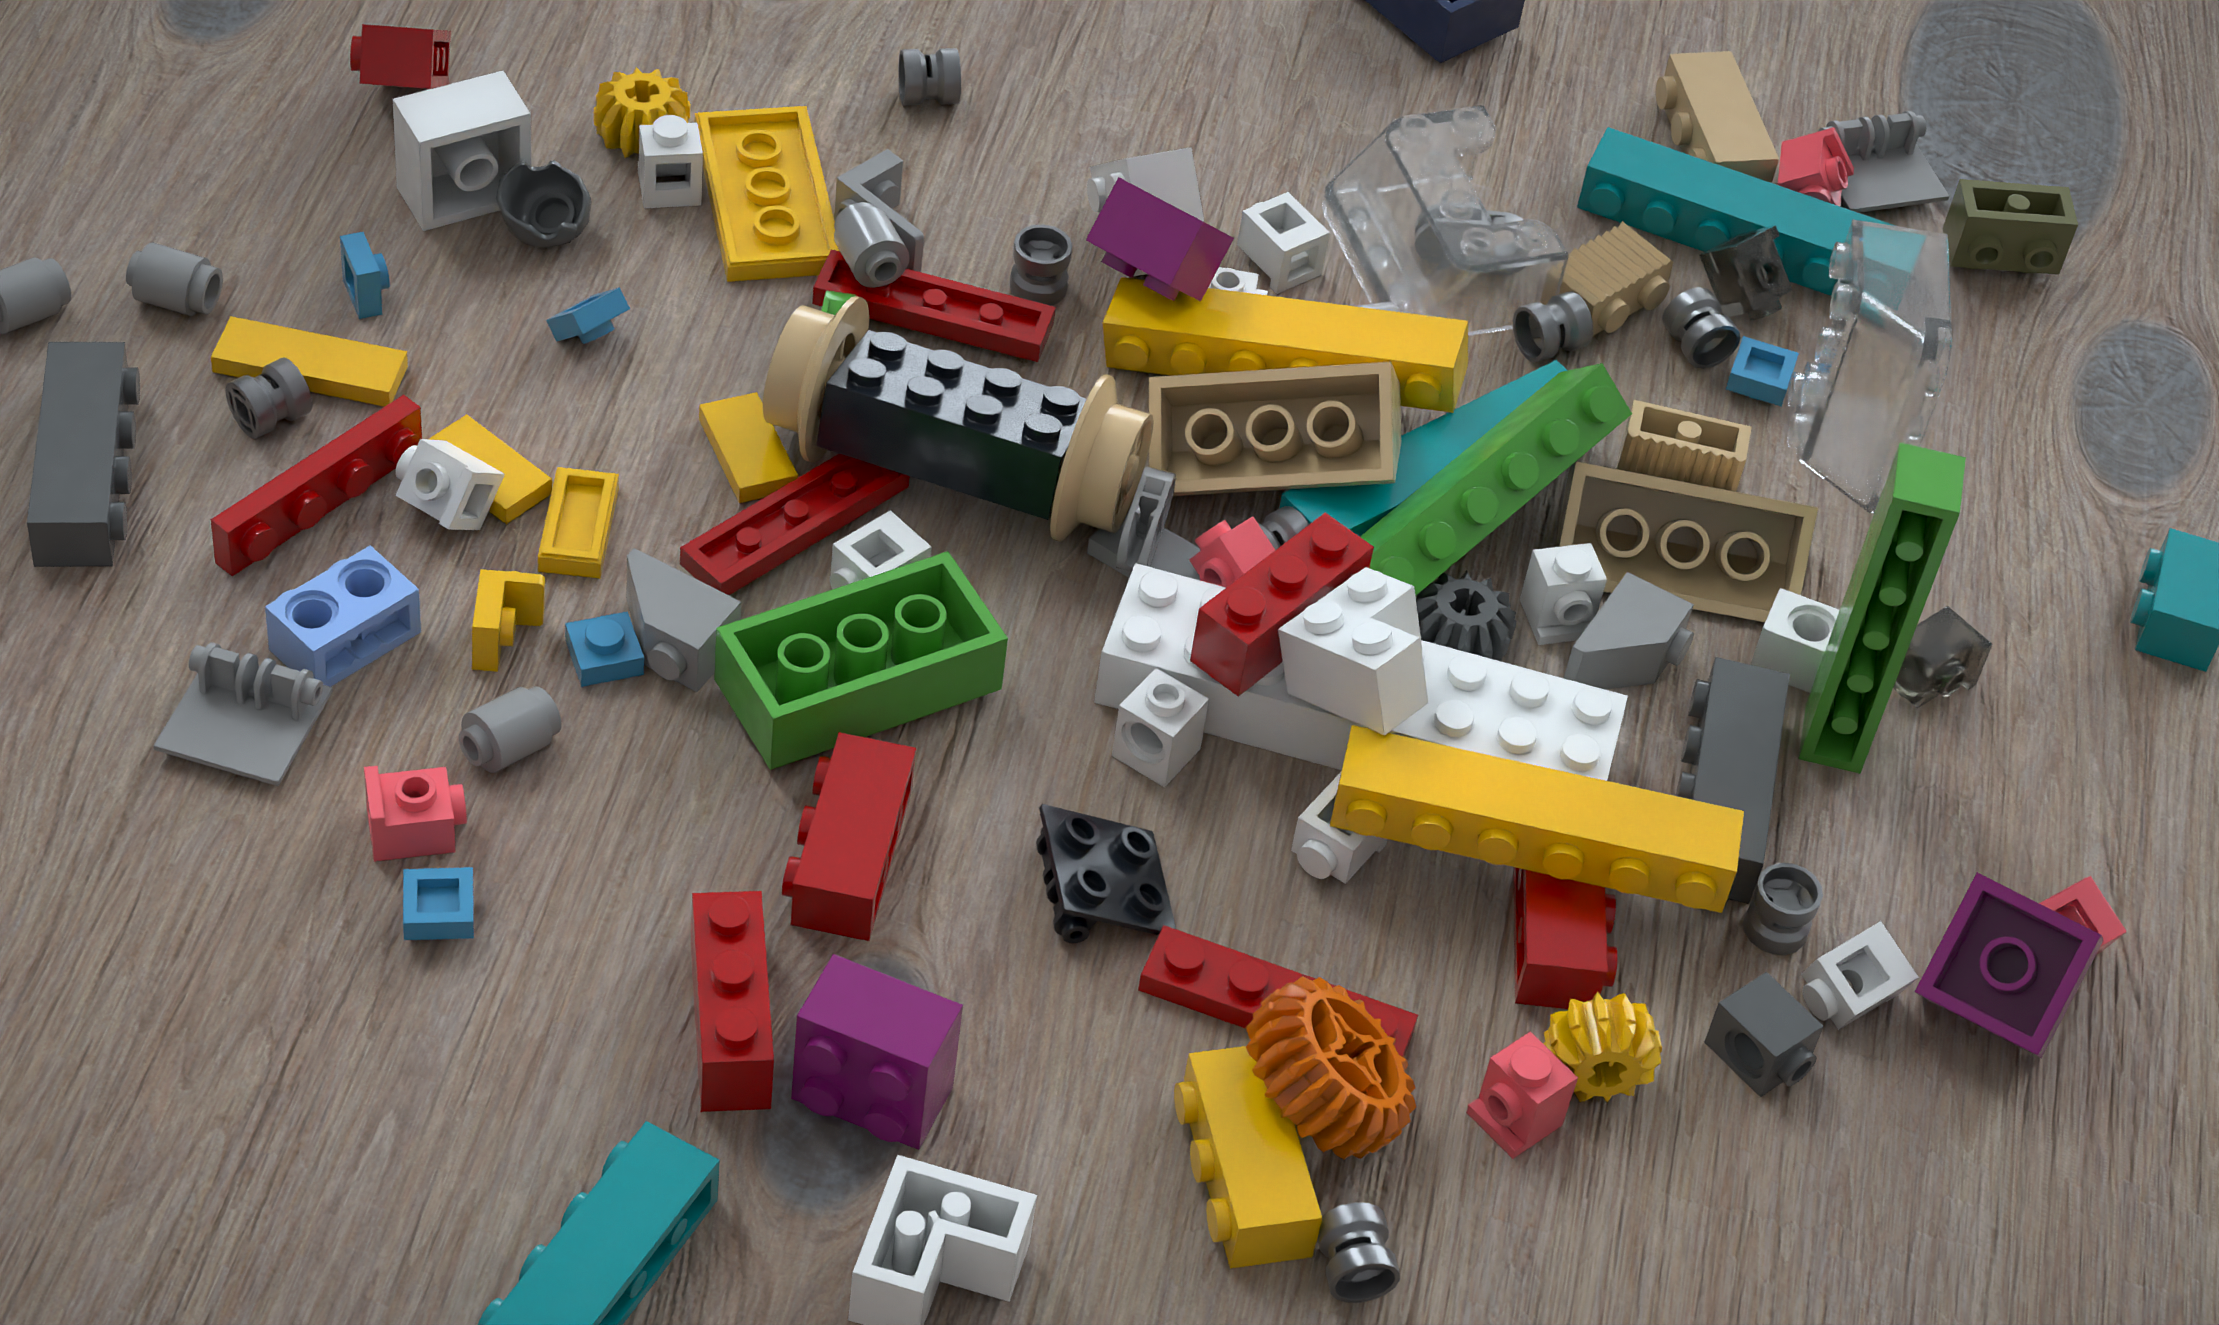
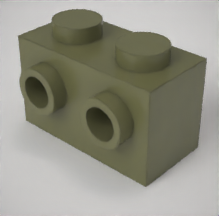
[1942,179,2078,275]

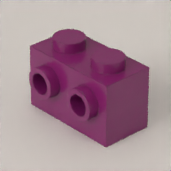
[1086,177,1234,301]

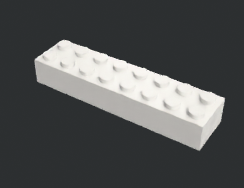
[1094,563,1628,781]

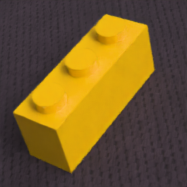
[1174,1046,1322,1269]

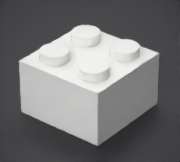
[393,71,531,231]

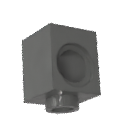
[1704,972,1824,1097]

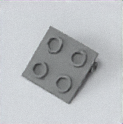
[1818,111,1950,213]
[153,642,333,786]

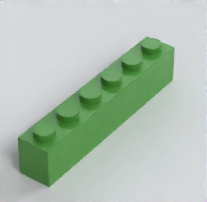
[1360,363,1632,596]
[1798,442,1966,774]

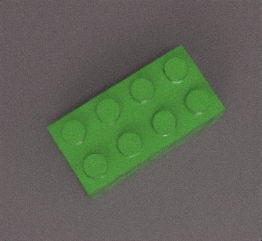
[714,551,1008,770]

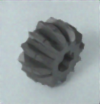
[1416,570,1516,661]

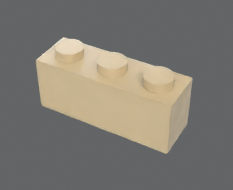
[1656,51,1779,183]

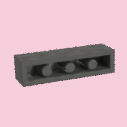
[27,342,140,567]
[1675,657,1790,904]

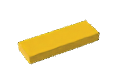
[211,316,408,407]

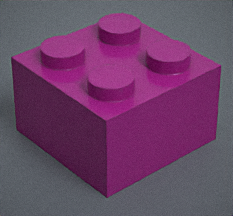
[1914,872,2103,1059]
[791,954,963,1150]

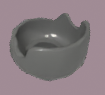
[496,160,592,248]

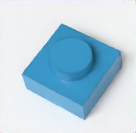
[340,232,390,319]
[546,287,630,344]
[1726,336,1799,407]
[565,611,644,687]
[403,867,474,940]

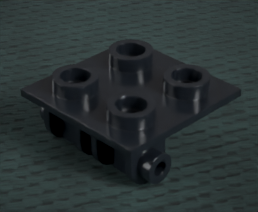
[1036,804,1176,944]

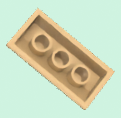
[1149,362,1401,496]
[1556,462,1818,622]

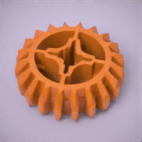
[1246,976,1416,1160]

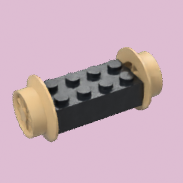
[763,296,1154,542]

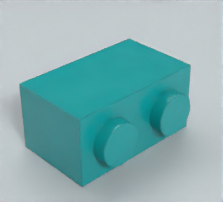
[2130,528,2219,672]

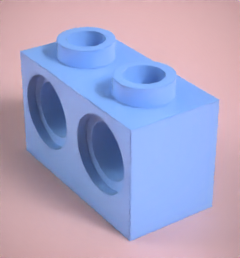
[265,545,421,687]

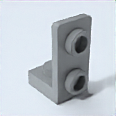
[834,149,924,272]

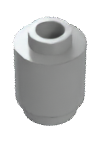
[834,202,909,288]
[126,242,223,316]
[0,257,71,334]
[459,686,561,773]

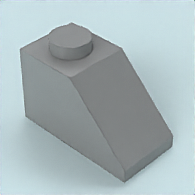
[626,548,741,692]
[1564,572,1694,689]

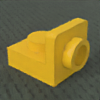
[472,569,545,672]

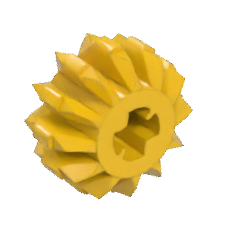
[593,67,690,158]
[1543,991,1662,1103]

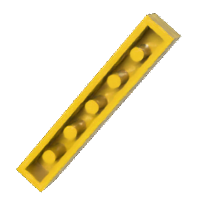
[1102,277,1468,413]
[1330,725,1744,913]

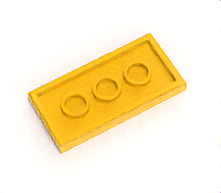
[694,106,839,282]

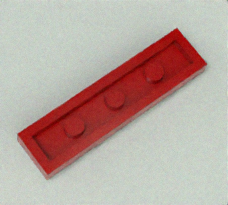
[812,249,1056,362]
[210,394,422,577]
[680,454,910,595]
[1138,925,1419,1057]

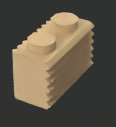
[1537,221,1674,336]
[1616,400,1752,492]

